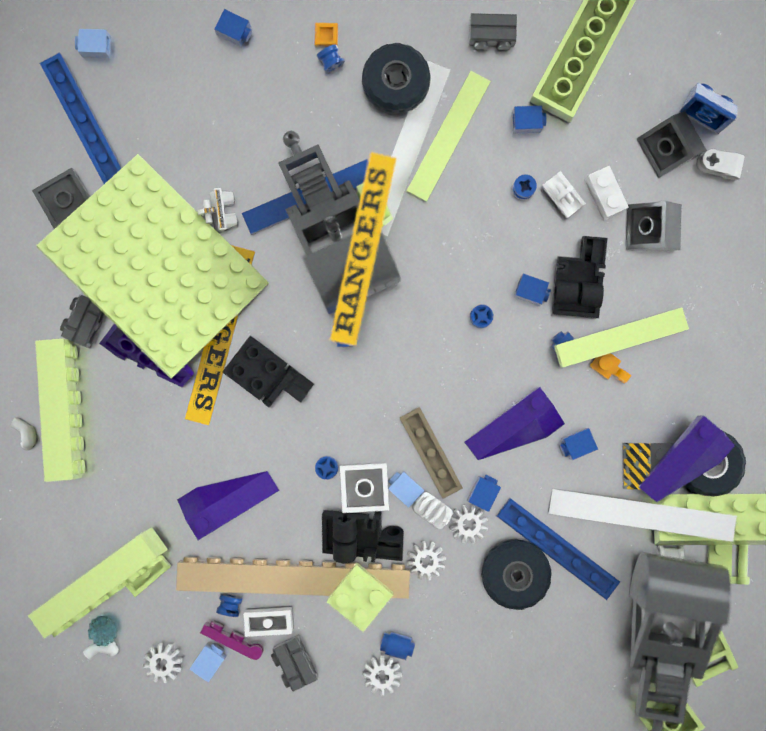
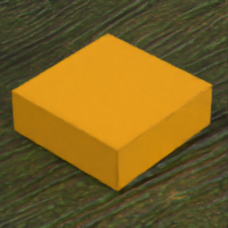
[315,23,338,47]

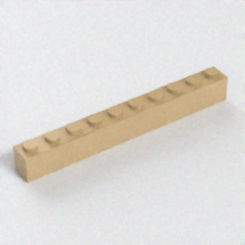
[176,557,410,599]

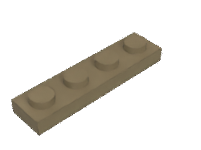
[399,407,463,499]

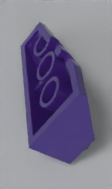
[99,324,194,387]
[464,387,565,460]
[638,415,735,502]
[177,471,279,540]

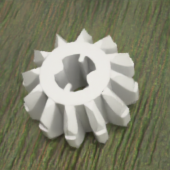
[412,492,453,529]
[449,505,488,544]
[407,541,446,581]
[143,643,183,683]
[363,655,402,696]

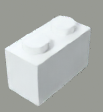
[585,166,629,220]
[244,607,293,637]

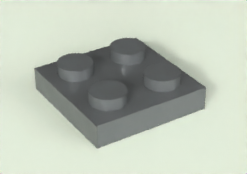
[32,168,90,229]

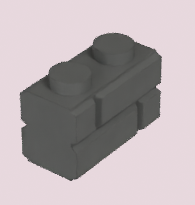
[469,13,517,50]
[60,294,105,348]
[271,635,318,692]

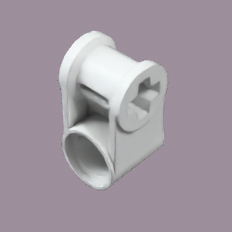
[697,149,745,180]

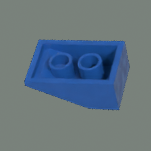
[680,83,738,134]

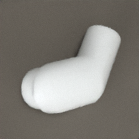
[10,417,36,450]
[83,638,119,660]

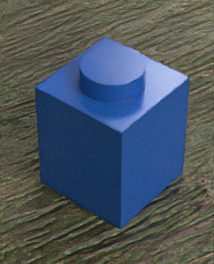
[214,9,252,47]
[512,105,547,134]
[514,273,551,306]
[560,428,598,460]
[467,475,501,512]

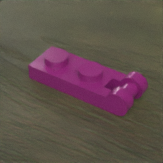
[200,621,264,660]

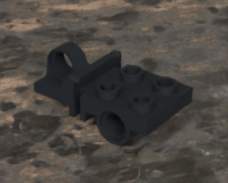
[553,236,608,318]
[222,335,314,408]
[322,510,404,564]

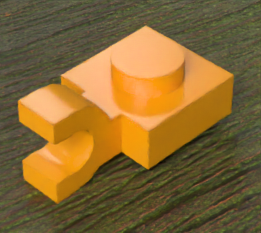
[589,353,632,384]

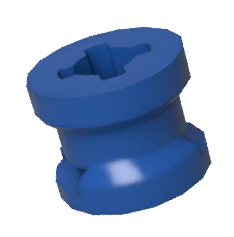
[317,44,345,72]
[513,174,537,200]
[470,305,494,328]
[315,456,338,480]
[216,593,242,617]

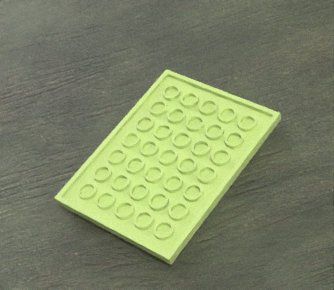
[37,154,269,379]

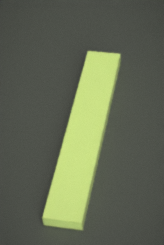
[407,71,491,202]
[554,308,689,368]

